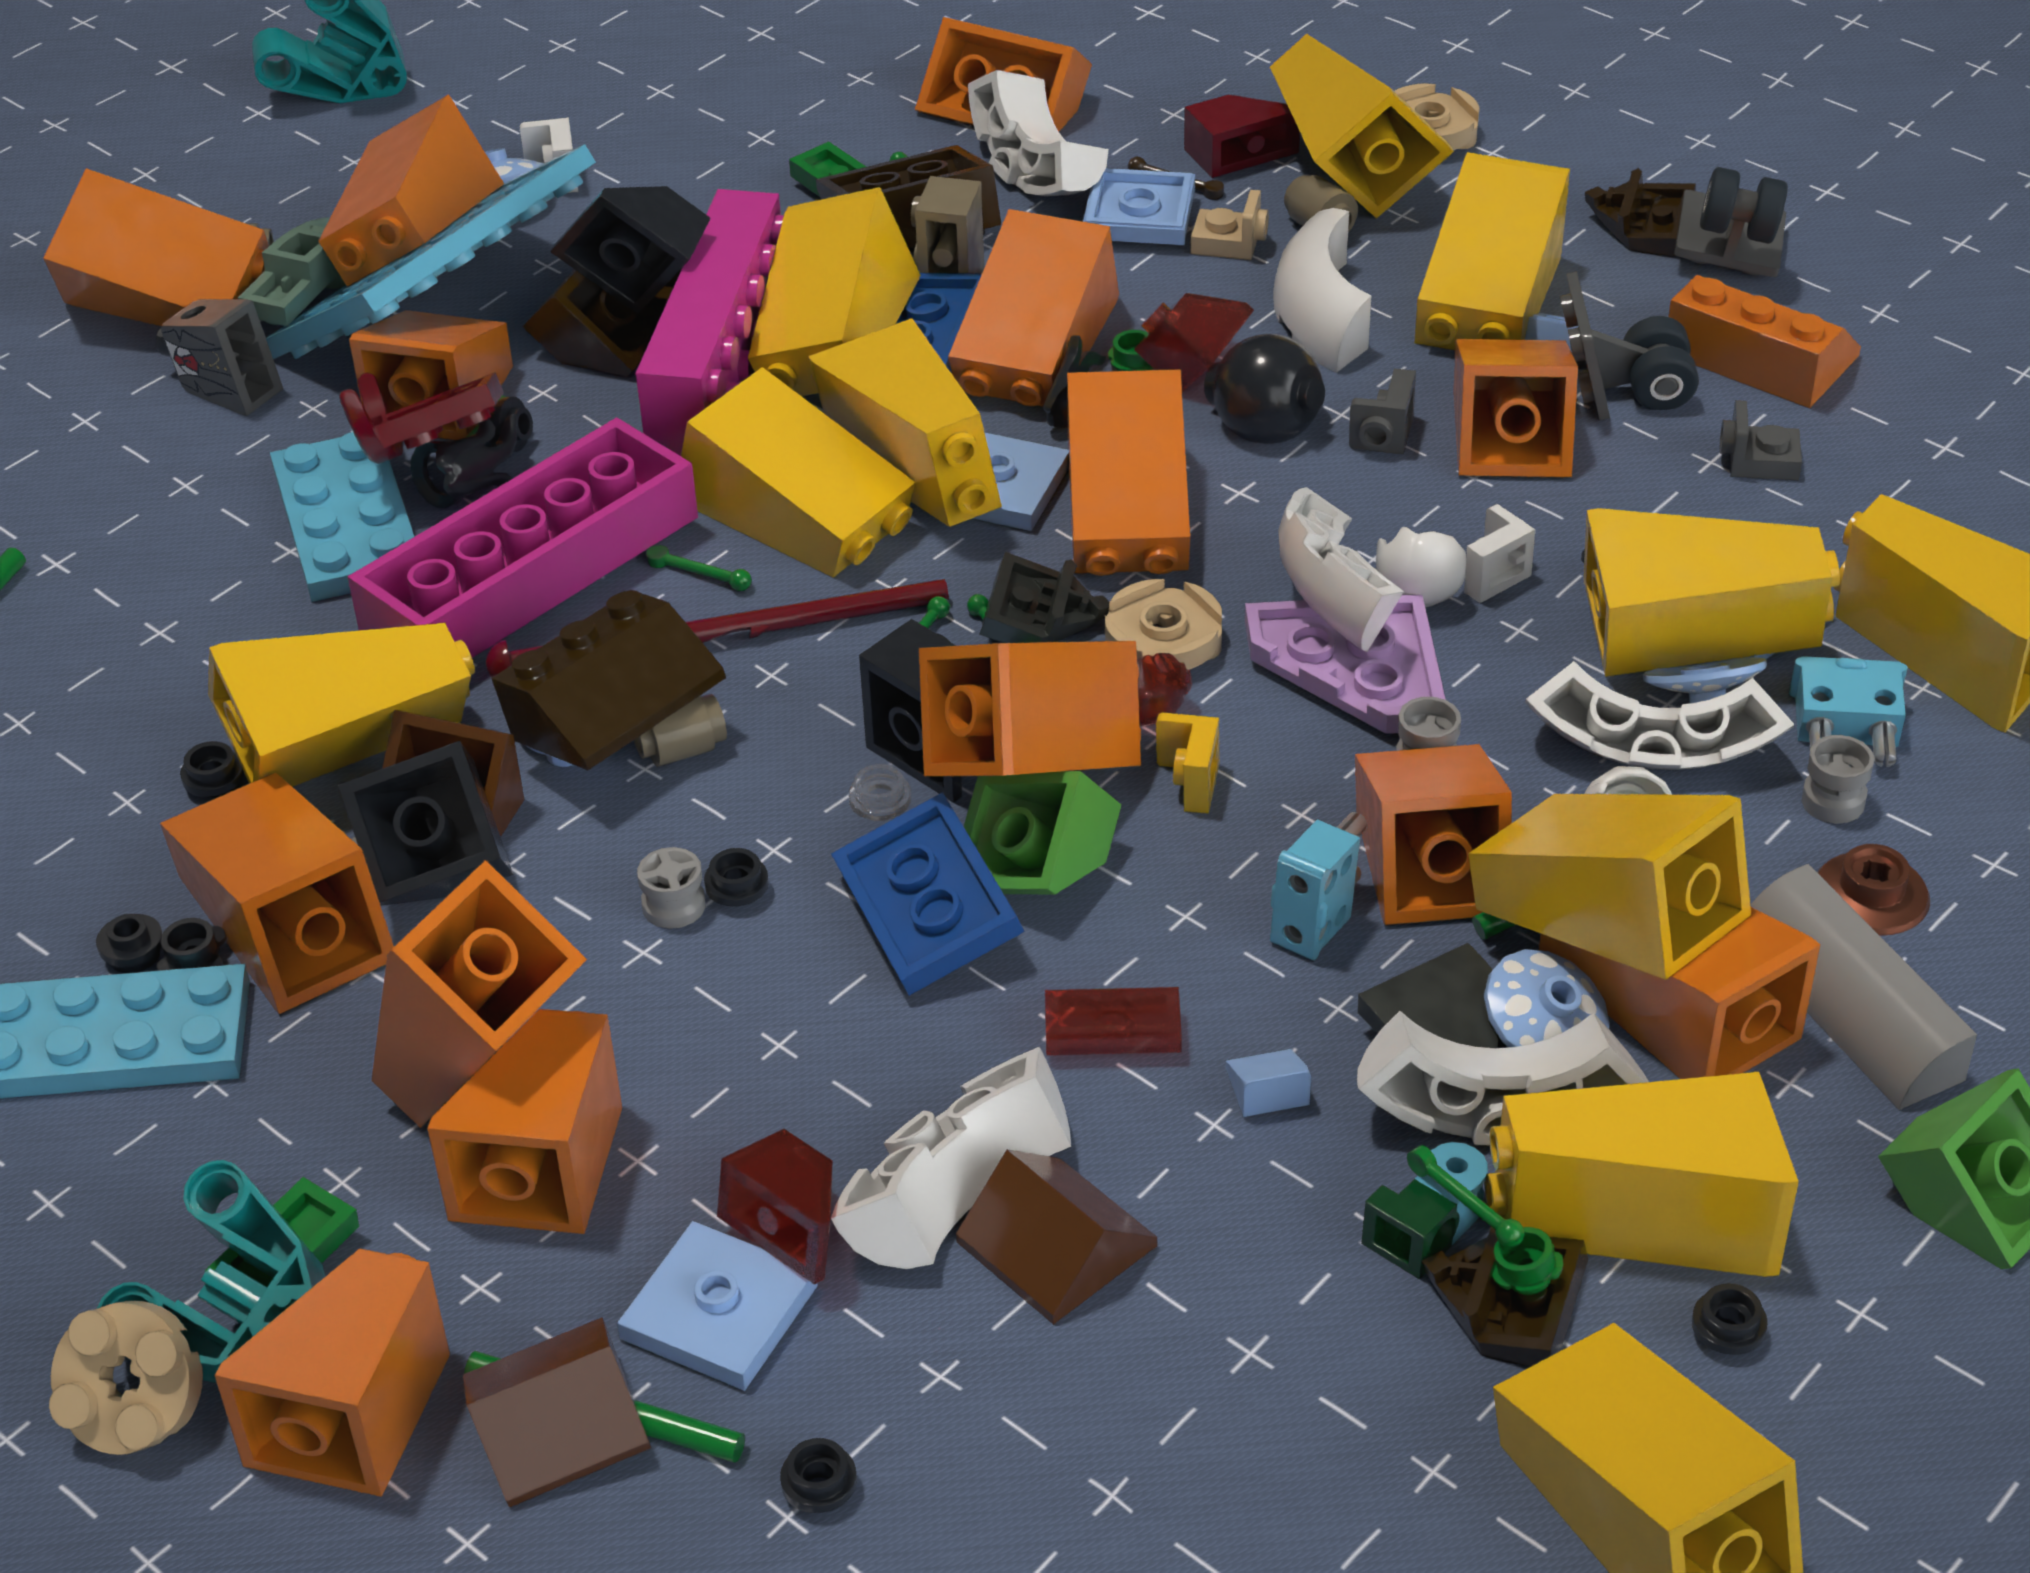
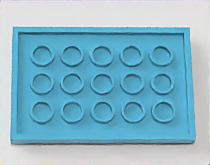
[266,144,596,359]

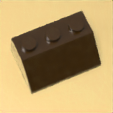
[816,145,1002,252]
[522,267,683,376]
[491,590,726,771]

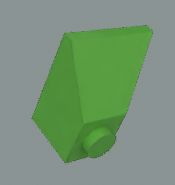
[963,771,1122,895]
[1878,1068,2030,1269]

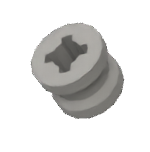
[637,847,706,929]

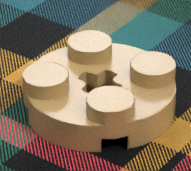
[1394,83,1479,150]
[1105,579,1222,682]
[49,1301,203,1455]

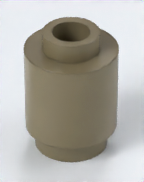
[1284,175,1358,232]
[634,694,727,767]

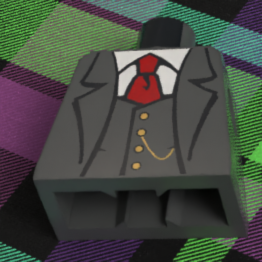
[156,299,284,416]

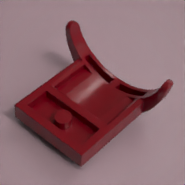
[339,372,504,464]

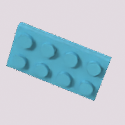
[270,432,414,602]
[0,964,250,1099]

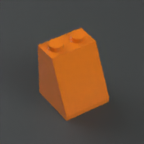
[349,310,513,440]
[1453,339,1578,477]
[1355,744,1512,925]
[427,1009,623,1234]
[214,1248,450,1497]

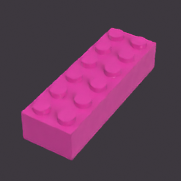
[636,189,784,456]
[347,417,698,658]

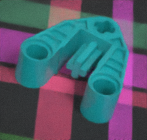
[252,0,407,103]
[97,1160,326,1383]

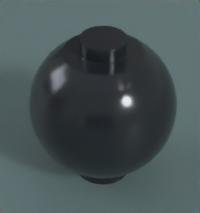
[1204,334,1325,444]

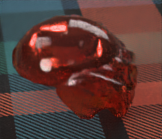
[1137,653,1193,727]

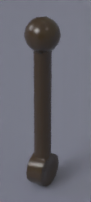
[1127,156,1224,200]

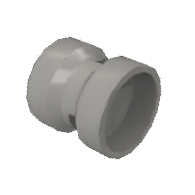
[1396,697,1461,751]
[1801,735,1875,824]

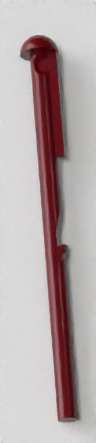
[486,579,949,678]

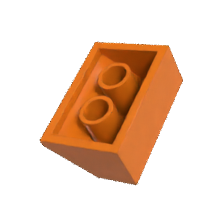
[915,17,1092,131]
[1669,275,1861,408]

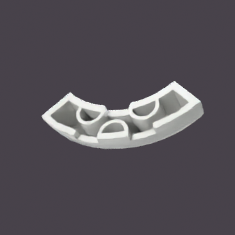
[968,70,1109,196]
[1273,208,1371,373]
[1279,487,1404,652]
[1525,661,1794,770]
[1357,1011,1649,1145]
[831,1047,1071,1269]

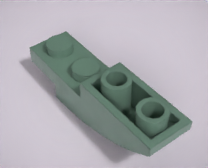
[238,217,346,326]

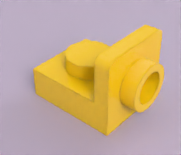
[1156,713,1220,814]

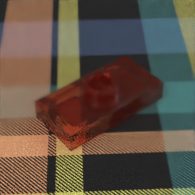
[1045,987,1182,1055]

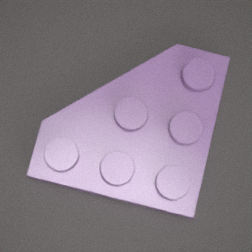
[1245,594,1446,734]

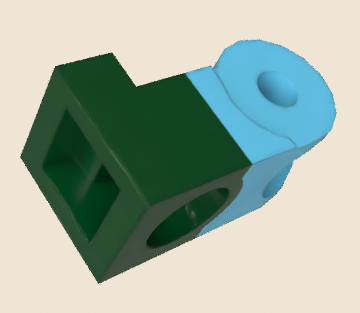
[1361,1142,1488,1279]

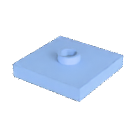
[1083,168,1195,245]
[972,433,1069,531]
[617,1221,818,1391]

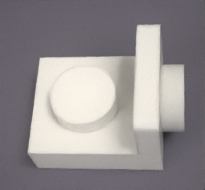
[520,118,578,193]
[1464,504,1535,603]

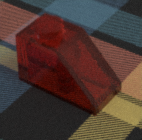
[1134,293,1254,393]
[717,1129,833,1285]

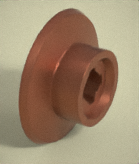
[1817,844,1930,936]

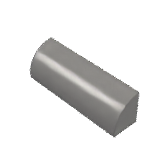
[1750,864,1977,1110]

